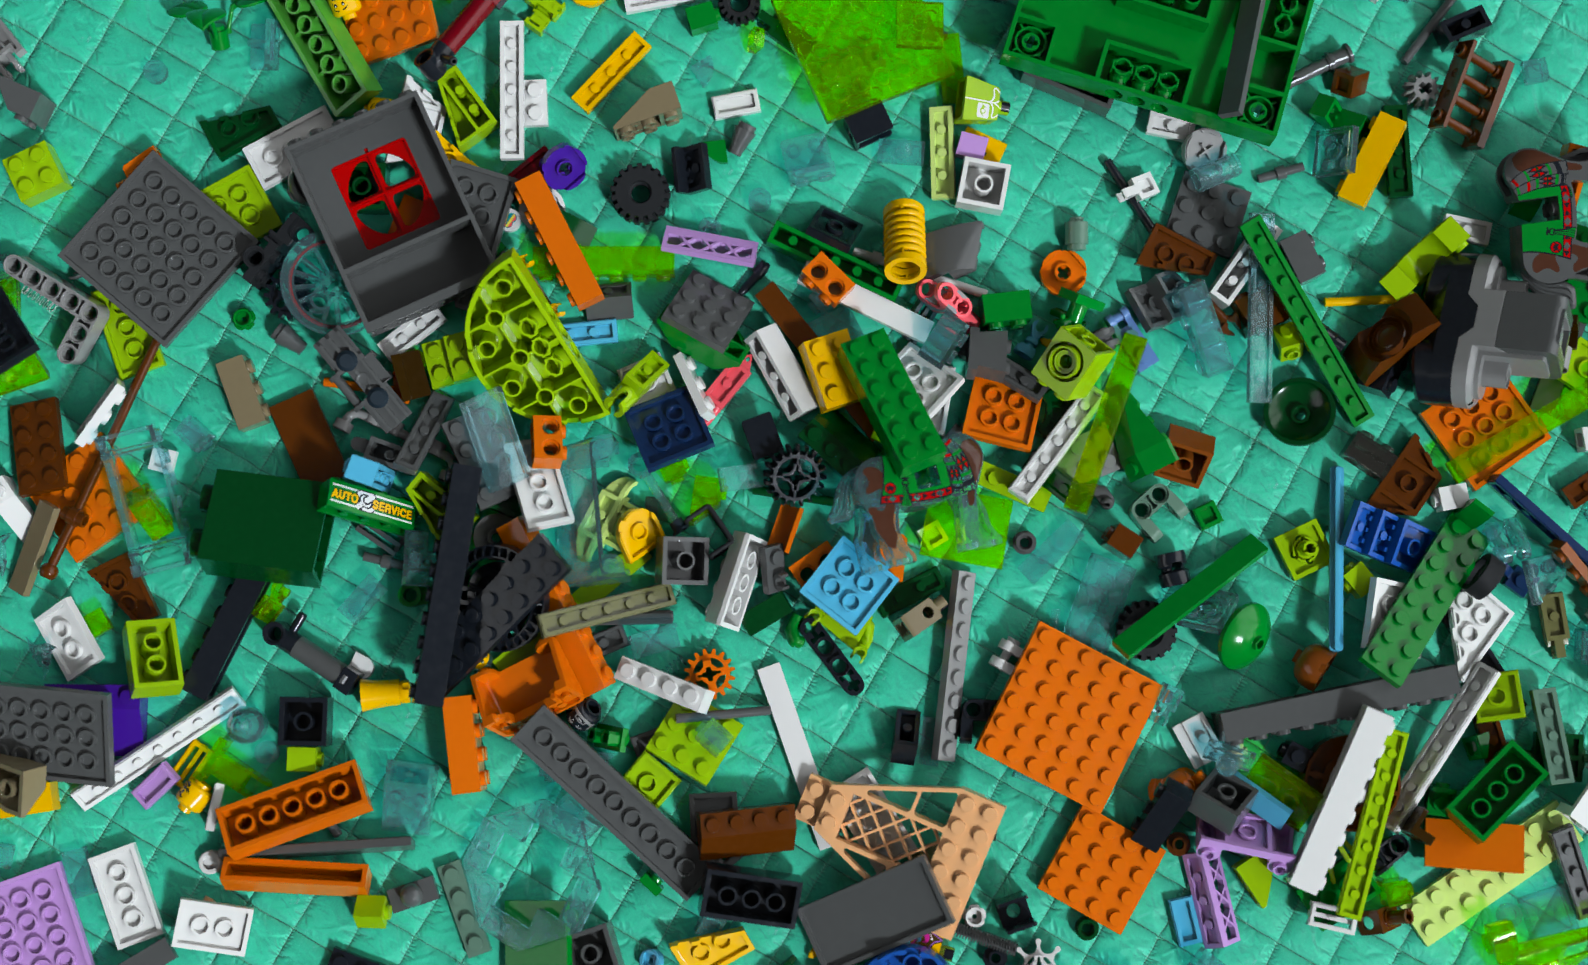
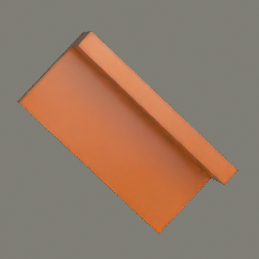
[767,504,804,555]

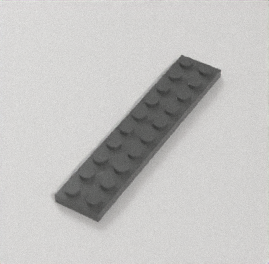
[511,704,717,901]

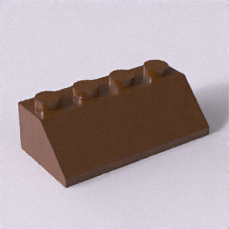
[695,802,797,861]

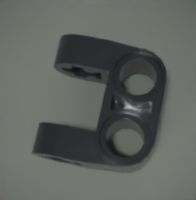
[959,699,998,744]

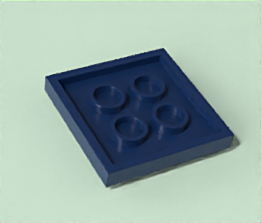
[624,386,715,473]

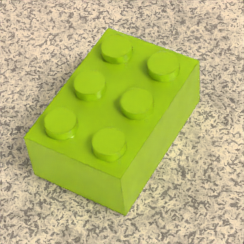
[121,618,184,699]

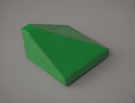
[1461,731,1490,761]

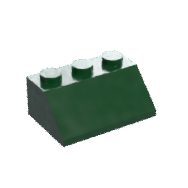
[798,410,881,485]

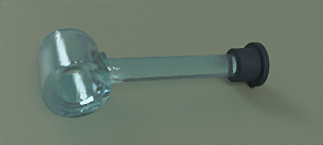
[628,452,689,536]

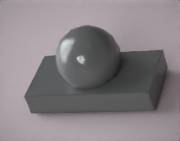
[387,875,440,914]

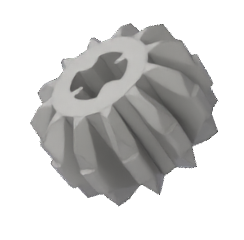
[1401,71,1443,111]

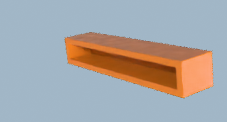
[514,170,605,311]
[220,857,372,897]

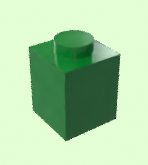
[685,1,721,37]

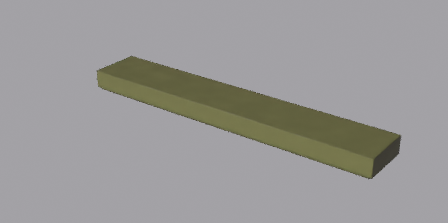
[536,584,677,639]

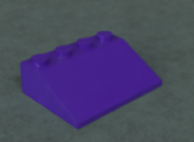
[44,684,148,756]

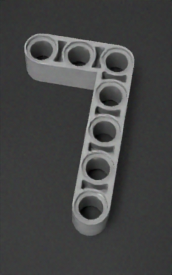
[3,254,110,365]

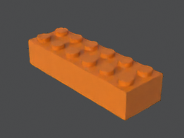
[215,759,374,861]

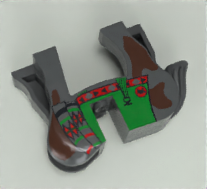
[1496,147,1588,310]

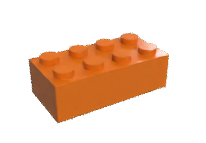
[443,694,490,795]

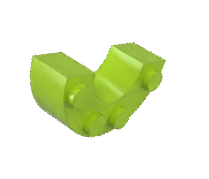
[1379,216,1470,301]

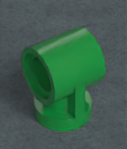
[398,579,432,607]

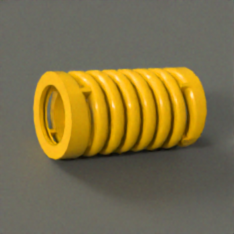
[883,198,927,285]

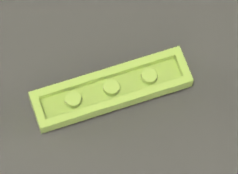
[929,105,956,201]

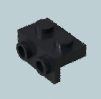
[671,142,712,195]

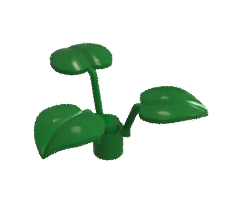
[167,0,267,51]

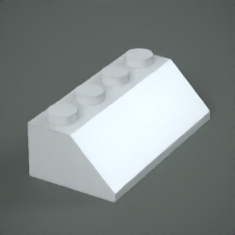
[705,530,768,632]

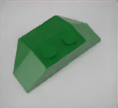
[657,304,750,369]

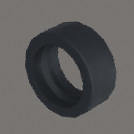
[1462,553,1506,600]

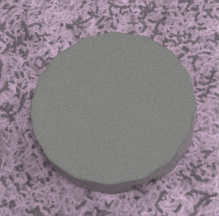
[1181,128,1227,174]

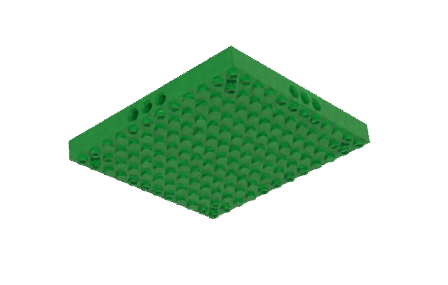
[999,0,1314,146]

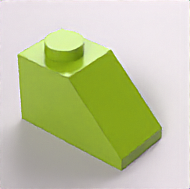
[1231,855,1273,909]

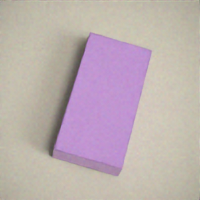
[131,761,181,810]

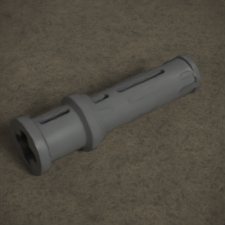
[1290,43,1355,89]

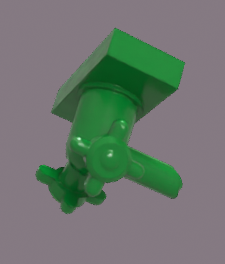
[1050,287,1105,330]

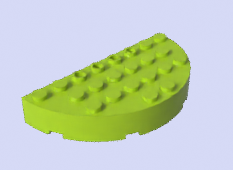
[465,247,611,425]

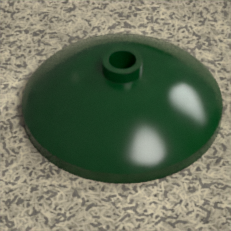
[1263,377,1336,446]

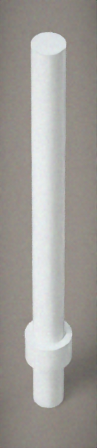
[852,247,988,297]

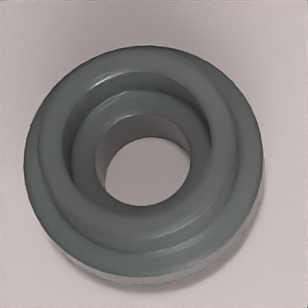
[1012,531,1036,555]

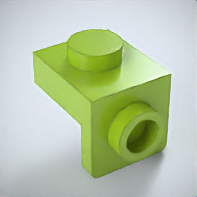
[1271,322,1304,362]

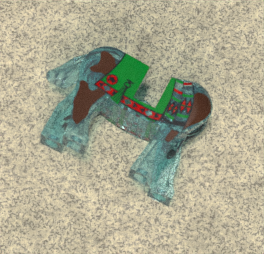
[827,433,1003,576]

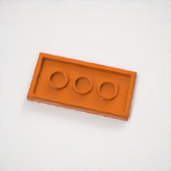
[1424,818,1524,874]

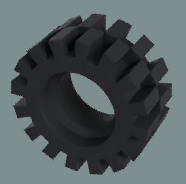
[718,0,760,27]

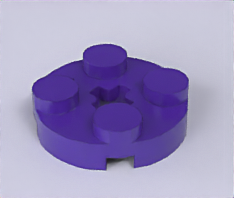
[539,142,587,191]

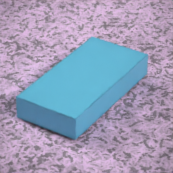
[1167,894,1203,948]

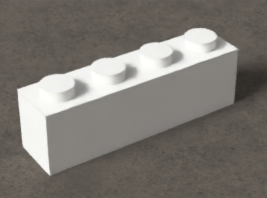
[1204,217,1283,310]
[744,323,818,422]
[614,656,715,714]

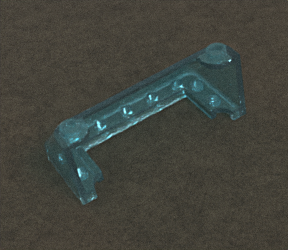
[554,433,631,588]

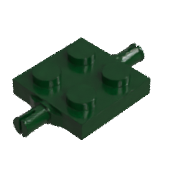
[1525,731,1588,782]

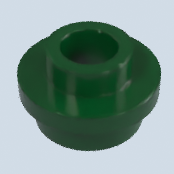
[1075,916,1099,940]

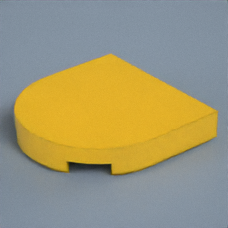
[615,507,665,564]

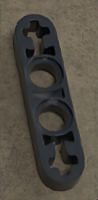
[800,618,864,696]

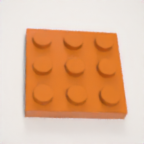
[961,376,1043,453]

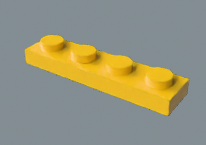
[571,31,652,115]

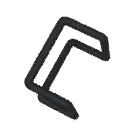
[684,504,734,560]

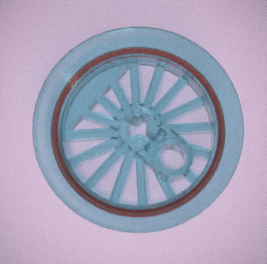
[280,230,365,335]

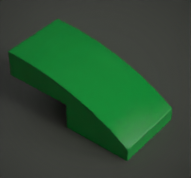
[1454,498,1495,529]

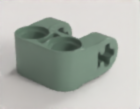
[1128,483,1190,544]

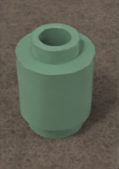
[1065,217,1088,251]

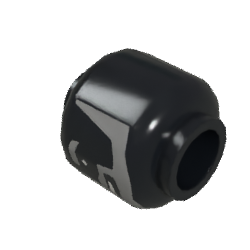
[566,697,601,731]

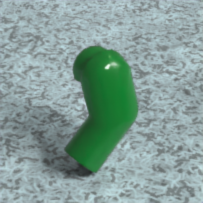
[784,612,805,648]

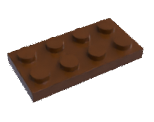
[10,397,69,498]

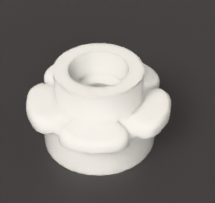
[963,904,986,928]

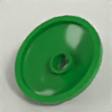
[1218,602,1271,670]

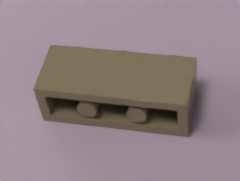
[215,354,271,433]

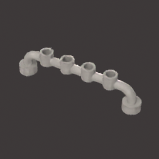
[333,409,457,482]

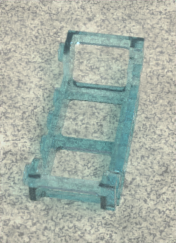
[94,423,193,578]

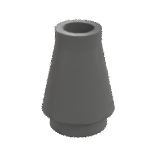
[728,121,756,157]
[271,322,307,355]

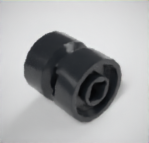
[1154,550,1191,589]

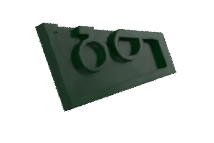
[199,105,283,162]

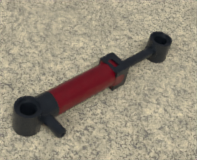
[414,0,507,82]

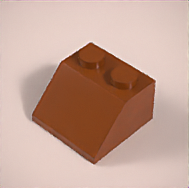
[1153,423,1216,489]

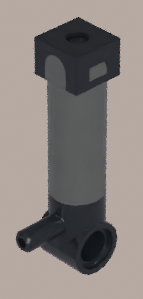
[262,612,365,695]

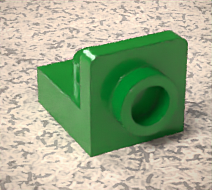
[1424,782,1457,818]

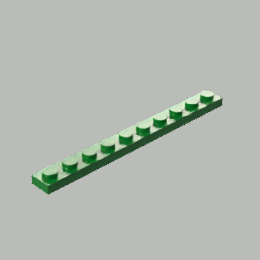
[1237,214,1375,428]

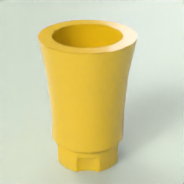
[360,679,411,712]

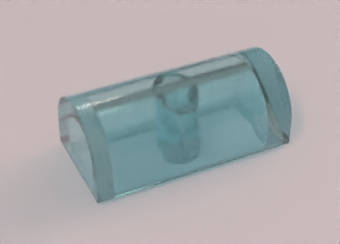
[1188,153,1242,193]

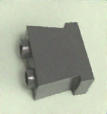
[965,327,1012,383]

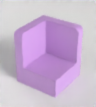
[955,131,989,159]

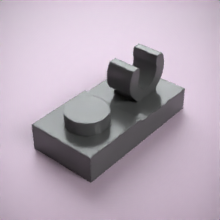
[759,542,790,595]

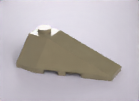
[0,754,47,818]

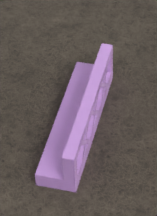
[661,225,759,268]
[1182,852,1241,949]

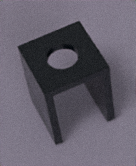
[843,101,893,151]
[742,412,784,463]
[994,890,1038,935]

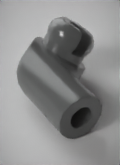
[1084,484,1115,510]

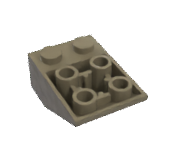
[613,81,683,142]

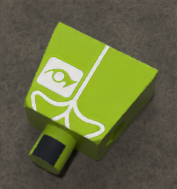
[954,75,1010,125]

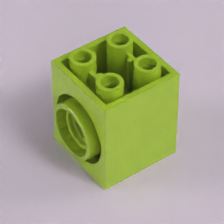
[1031,324,1116,401]

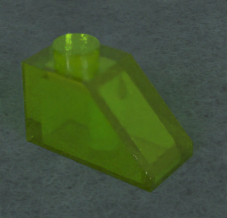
[689,475,728,526]

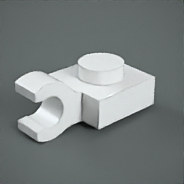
[1115,171,1160,203]

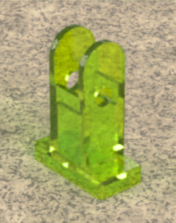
[193,735,273,798]

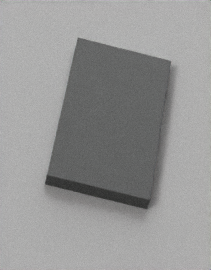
[798,854,956,965]

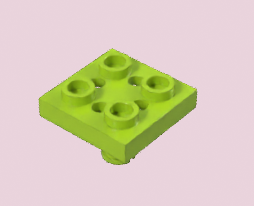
[1272,518,1329,581]

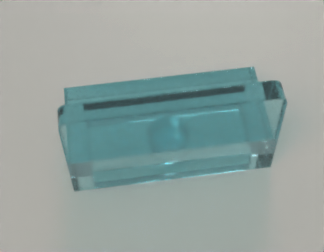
[628,622,681,660]

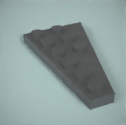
[450,158,519,311]

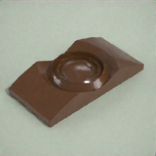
[1343,292,1441,387]

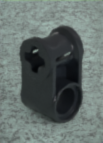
[1374,834,1409,877]

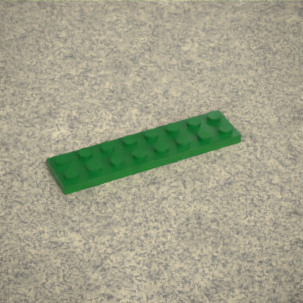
[1358,512,1491,689]

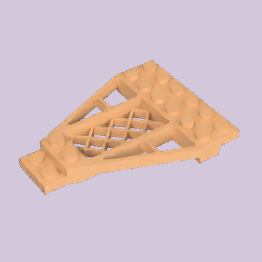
[795,772,1007,941]

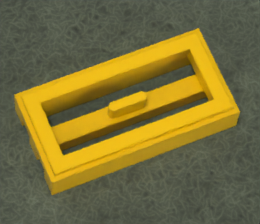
[173,738,215,788]

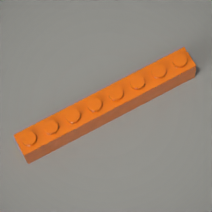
[496,515,616,699]

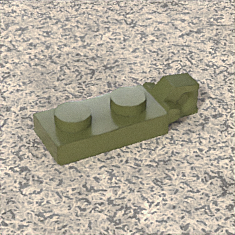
[1536,591,1570,659]

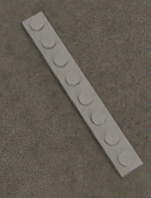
[931,570,976,762]

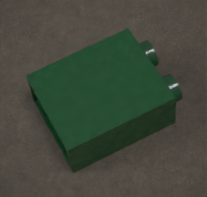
[189,469,335,588]

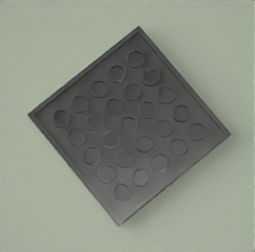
[57,150,261,349]

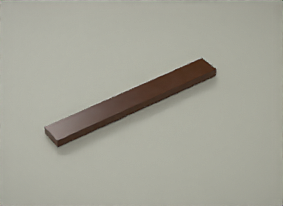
[754,281,875,442]

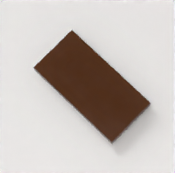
[269,388,345,482]

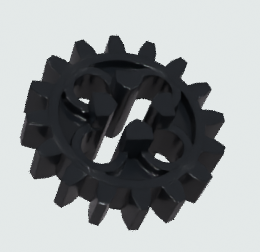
[263,270,317,322]

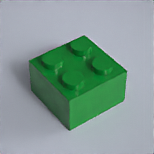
[978,290,1033,331]

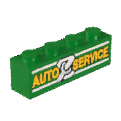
[316,477,417,536]

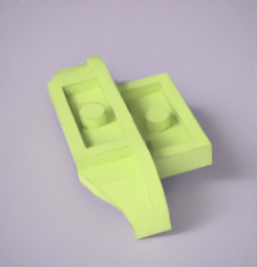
[580,476,639,565]

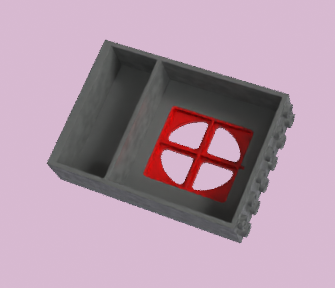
[283,90,495,337]

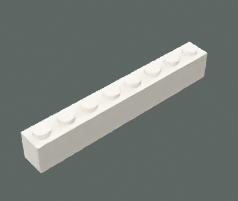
[1285,704,1395,896]

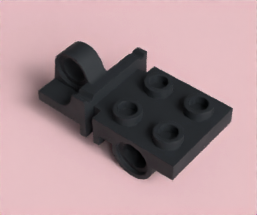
[242,212,315,291]

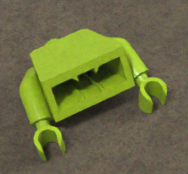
[804,606,875,664]

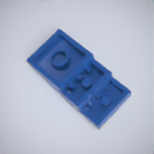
[1339,500,1436,574]

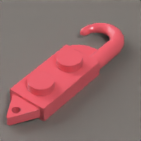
[704,354,753,426]

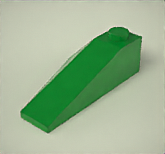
[1105,383,1179,483]

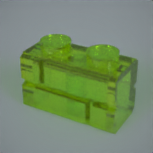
[126,483,174,541]

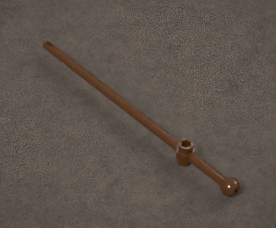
[39,338,161,580]

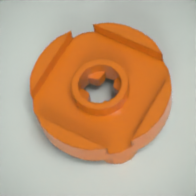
[1039,250,1087,298]

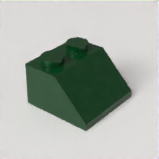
[349,163,390,215]

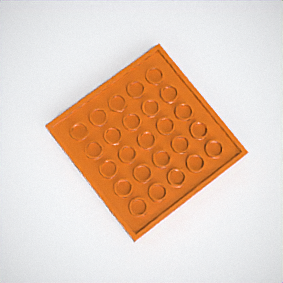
[974,621,1164,814]

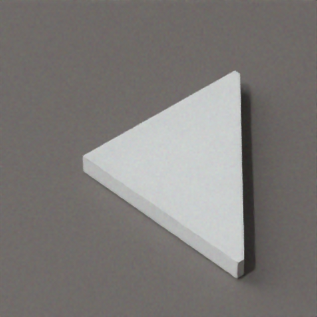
[1447,588,1515,683]

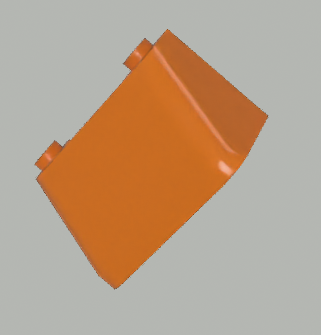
[470,637,584,737]

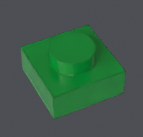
[639,871,664,896]

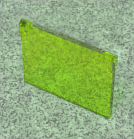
[919,491,1013,570]

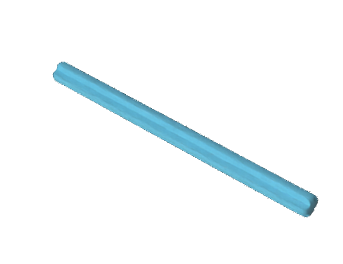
[1329,466,1344,652]

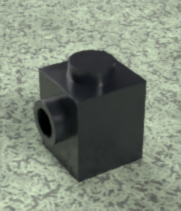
[1275,740,1313,773]

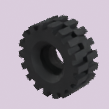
[611,163,671,225]
[1115,600,1177,661]

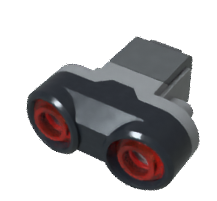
[1411,252,1573,409]

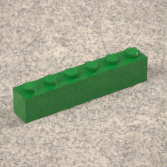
[767,220,903,303]

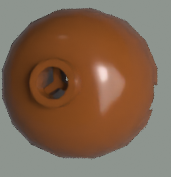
[1292,643,1337,692]

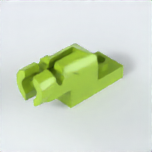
[603,350,670,418]

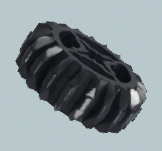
[762,443,827,507]

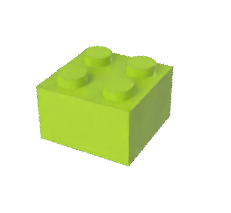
[2,140,73,208]

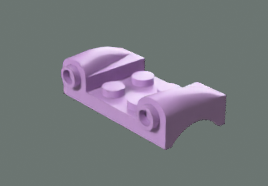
[1196,813,1296,875]

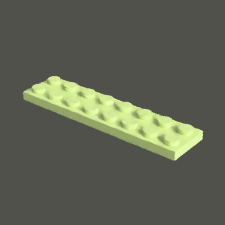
[1398,799,1584,947]

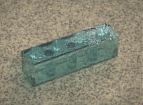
[1171,278,1235,378]

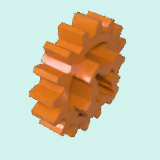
[684,648,735,699]

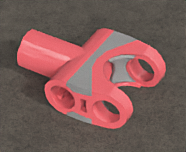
[915,278,981,334]

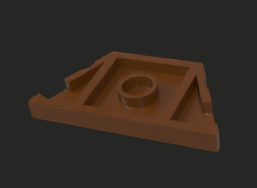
[1366,433,1442,517]

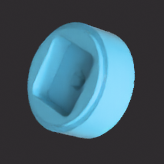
[639,948,664,965]

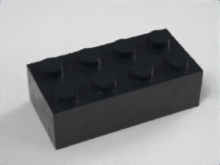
[697,861,803,930]

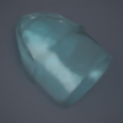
[226,706,268,744]

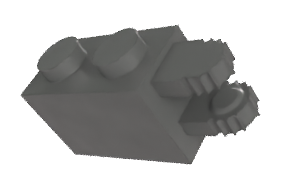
[351,436,412,476]

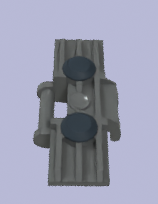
[313,325,412,434]

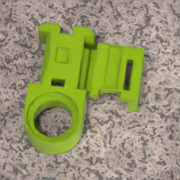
[523,0,566,37]

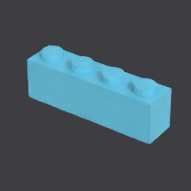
[343,454,397,494]

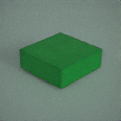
[1191,500,1224,531]

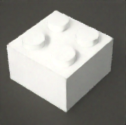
[955,156,1011,216]

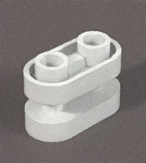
[988,636,1023,676]

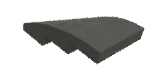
[924,221,985,280]
[1124,271,1207,333]

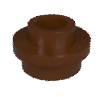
[1166,832,1190,856]

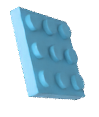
[799,535,900,636]

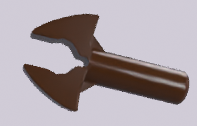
[1204,298,1241,336]

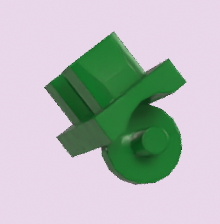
[587,723,630,753]

